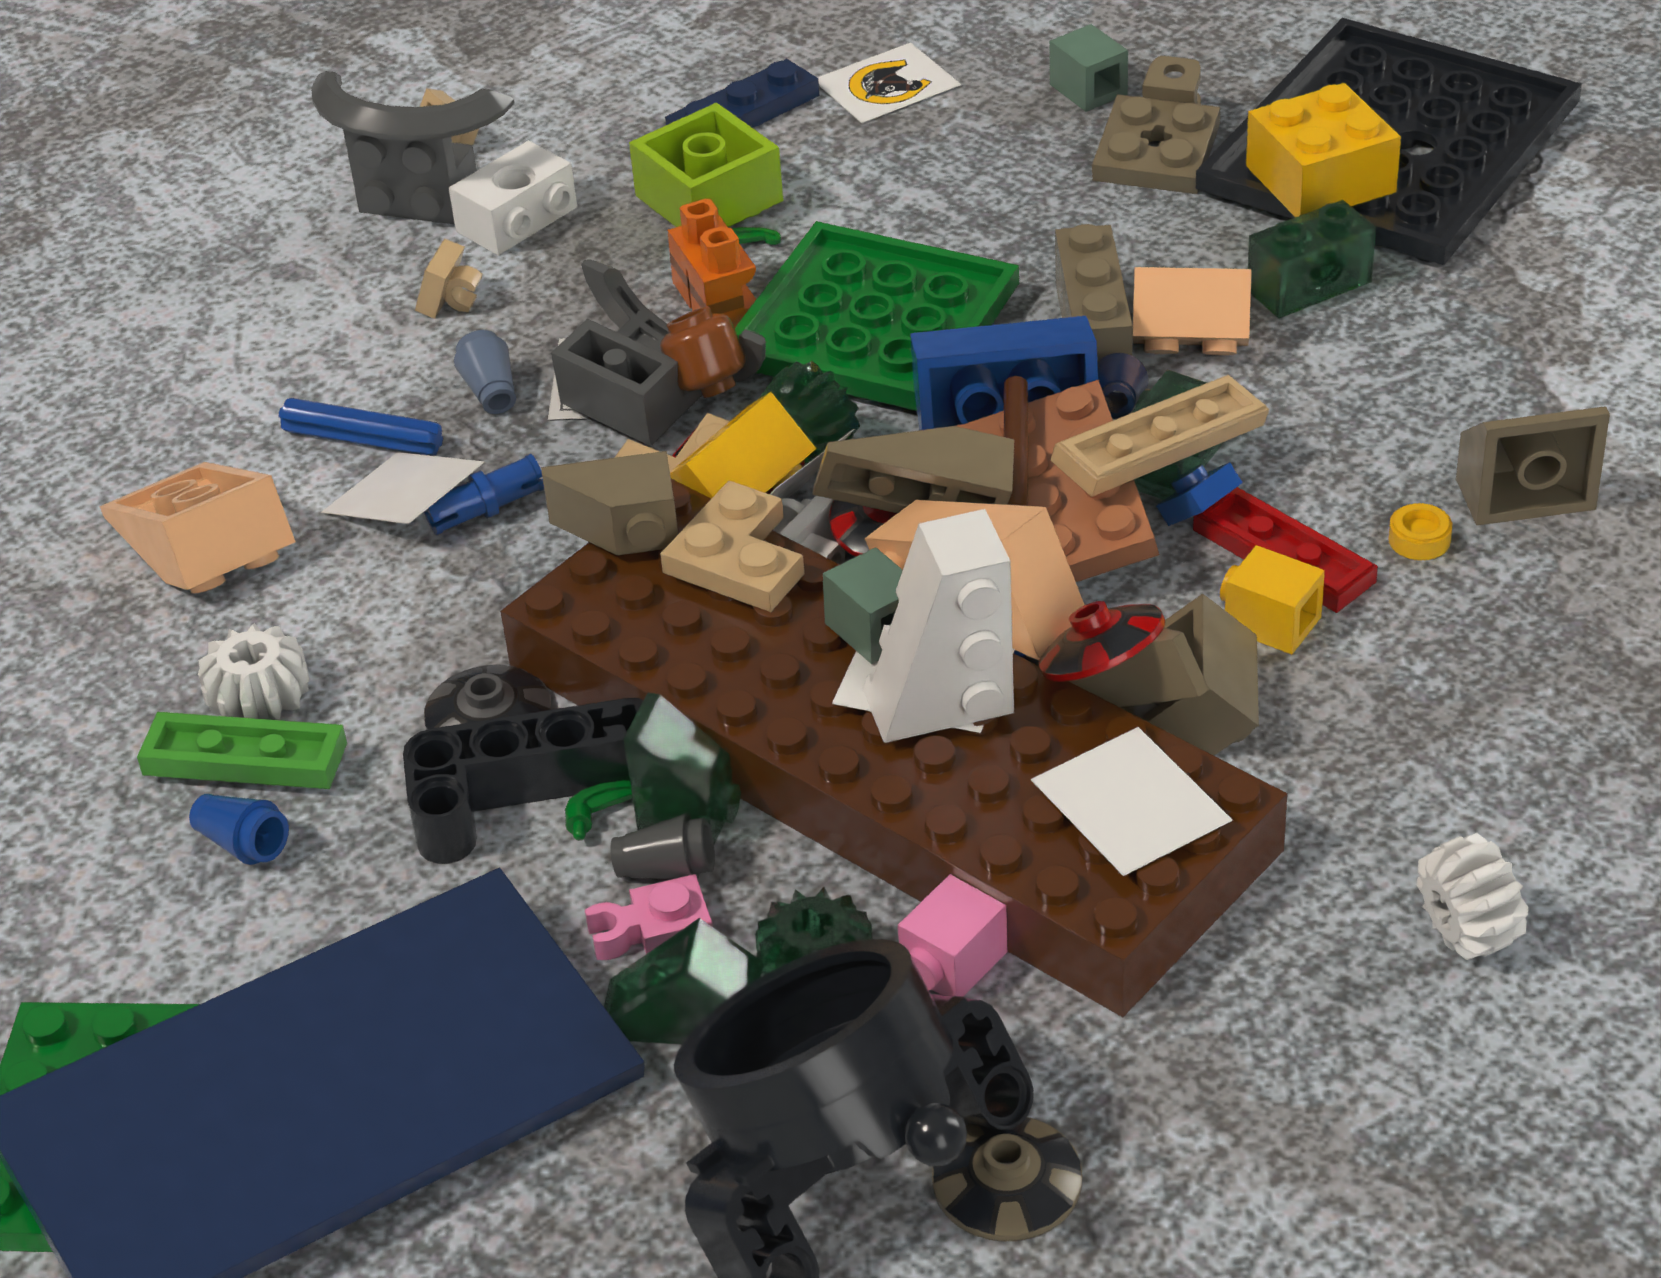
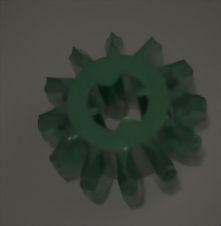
[758,361,860,464]
[755,887,873,976]

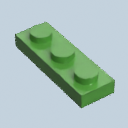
[137,712,347,789]

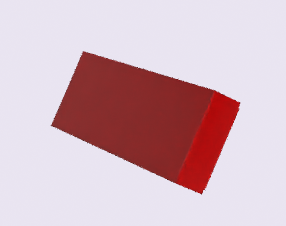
[1193,487,1378,613]

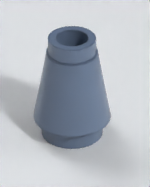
[454,330,516,414]

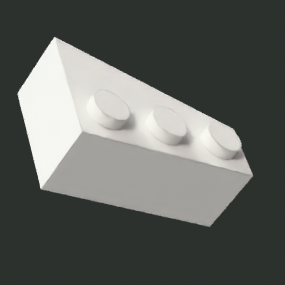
[863,509,1014,743]

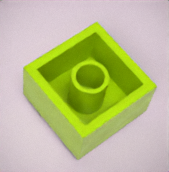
[629,102,783,227]

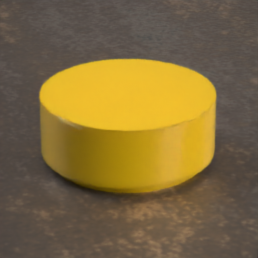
[1388,503,1453,560]

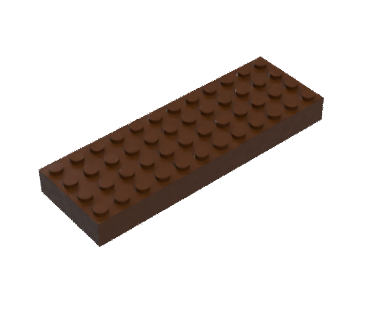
[500,478,1288,1017]

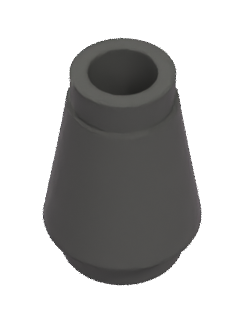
[610,813,715,880]

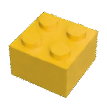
[1246,83,1401,222]

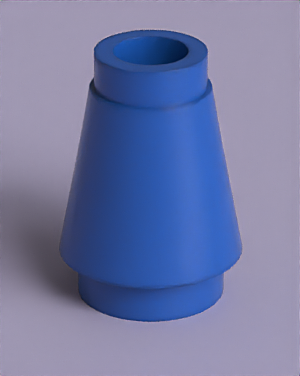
[189,794,289,865]

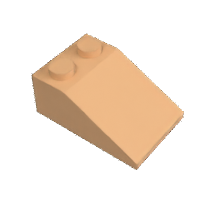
[100,462,296,593]

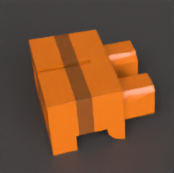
[667,199,756,328]

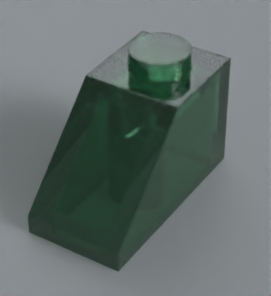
[624,692,741,845]
[604,918,764,1045]

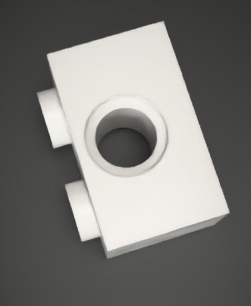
[449,140,577,256]

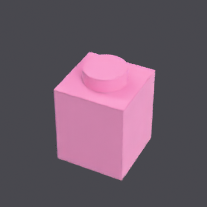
[898,874,1008,997]

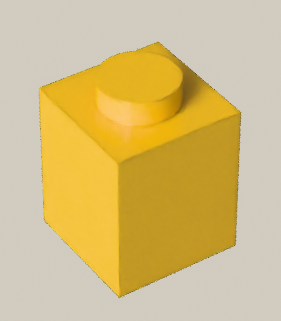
[1220,545,1325,655]

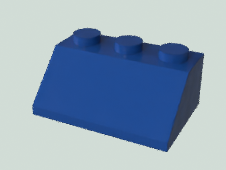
[910,316,1098,430]

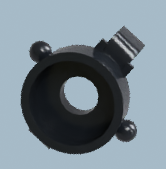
[674,939,1034,1278]

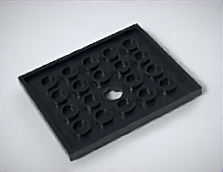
[1196,18,1582,265]

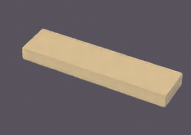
[1050,375,1269,497]

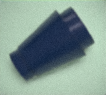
[1098,353,1149,419]

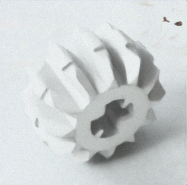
[198,623,309,720]
[1417,833,1528,960]

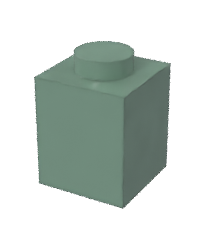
[1049,24,1128,112]
[823,547,903,664]

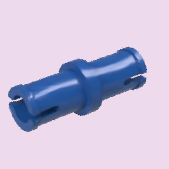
[424,454,544,535]

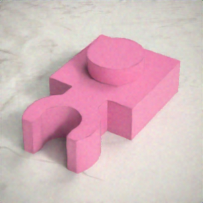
[585,874,714,960]

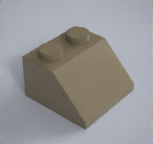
[1122,594,1259,755]

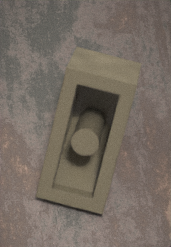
[541,451,678,555]

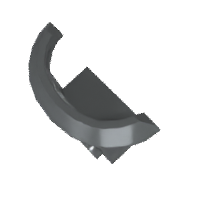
[311,71,515,224]
[551,259,766,446]

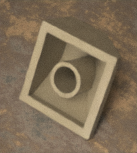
[1456,406,1610,526]

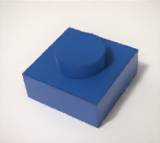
[1156,462,1243,526]

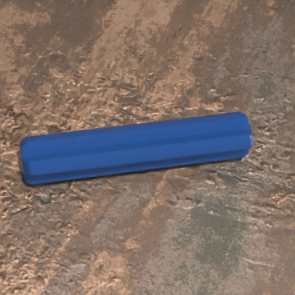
[278,398,444,456]

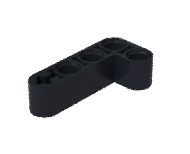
[403,698,666,864]

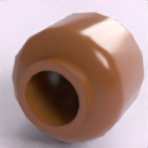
[660,307,746,398]

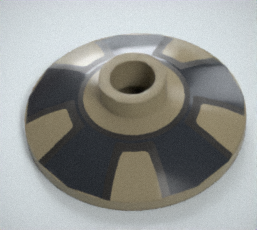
[932,1117,1082,1241]

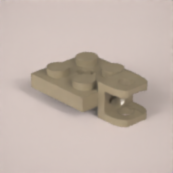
[1092,56,1220,194]

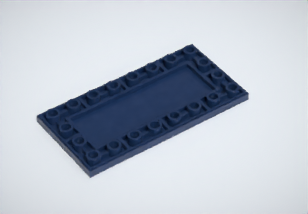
[0,867,645,1278]

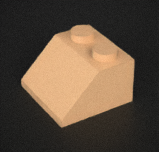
[1133,267,1251,355]

